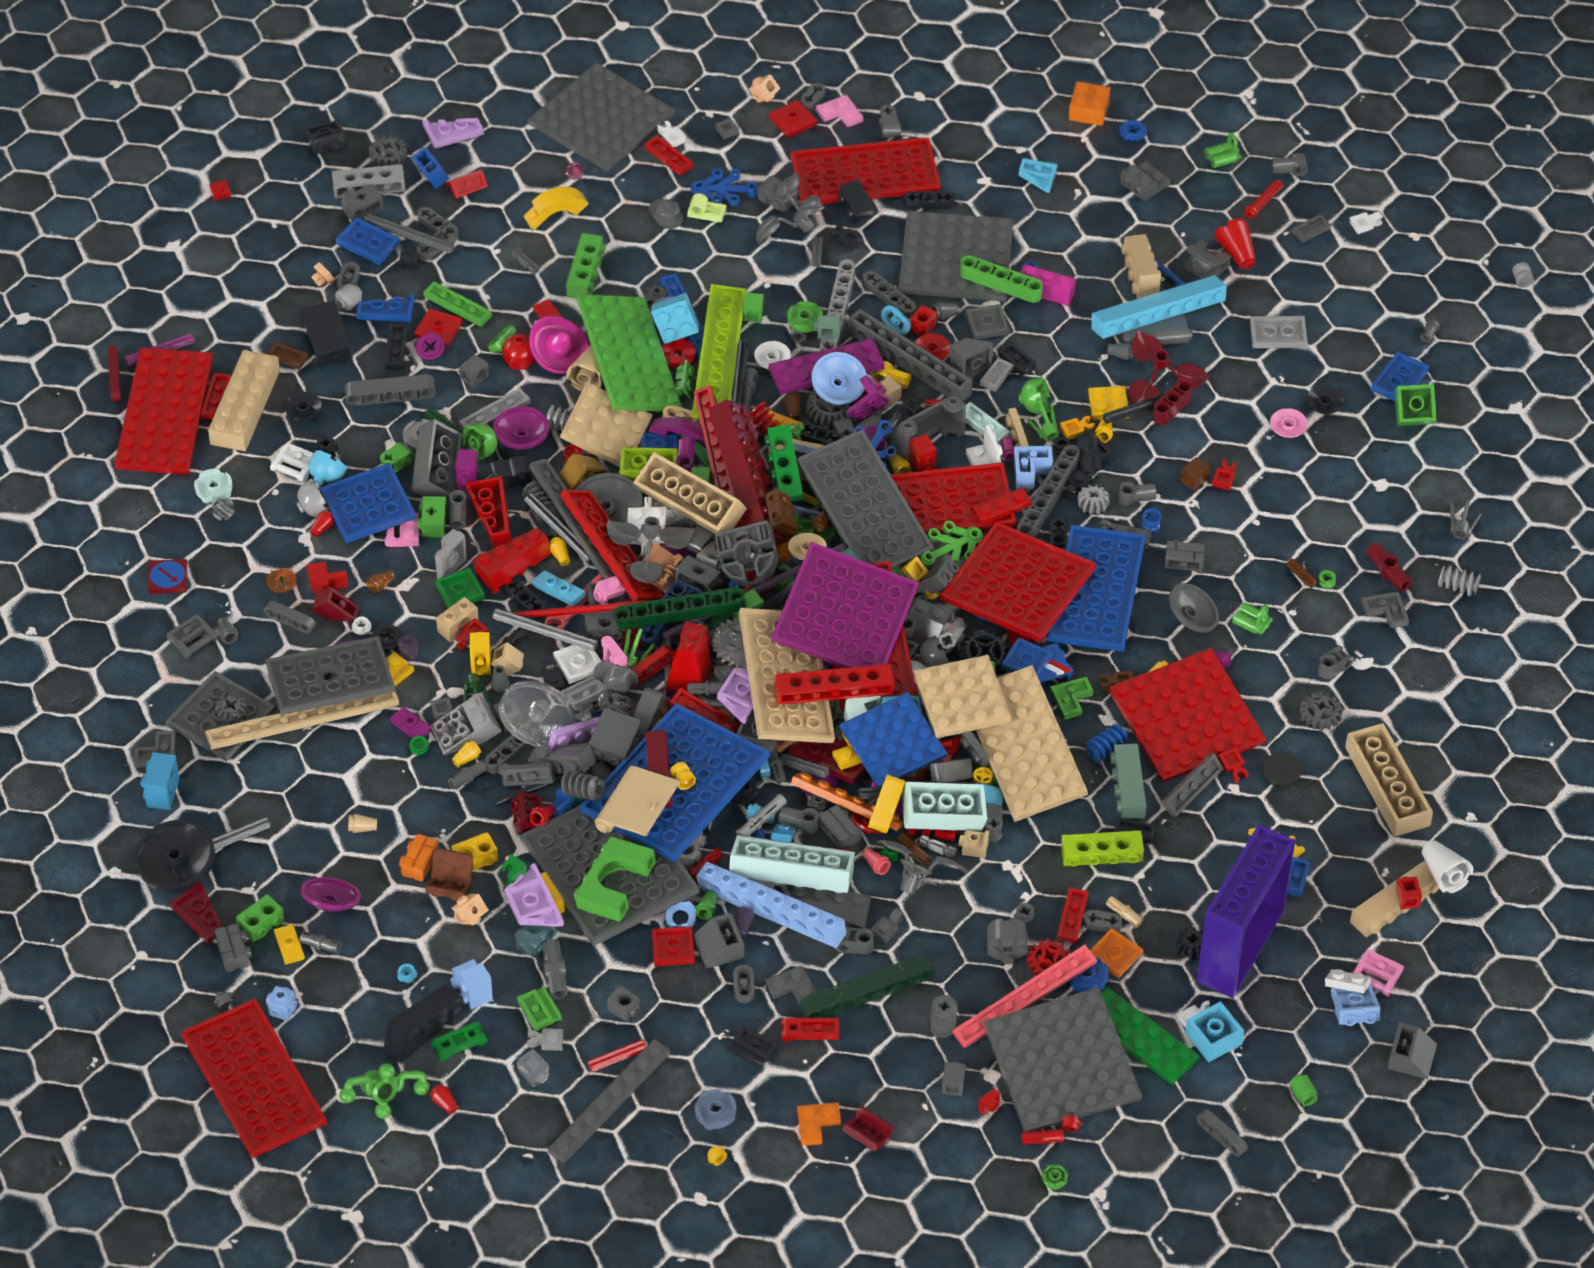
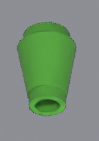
[696,891,717,920]

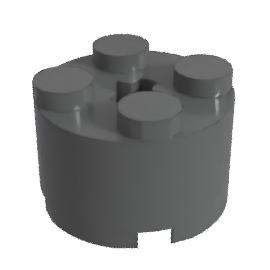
[987,918,1028,964]

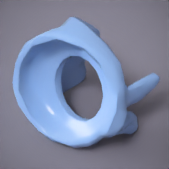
[666,901,697,928]

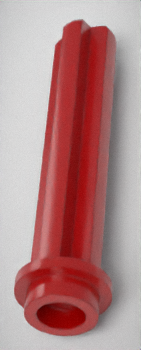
[1244,180,1283,219]

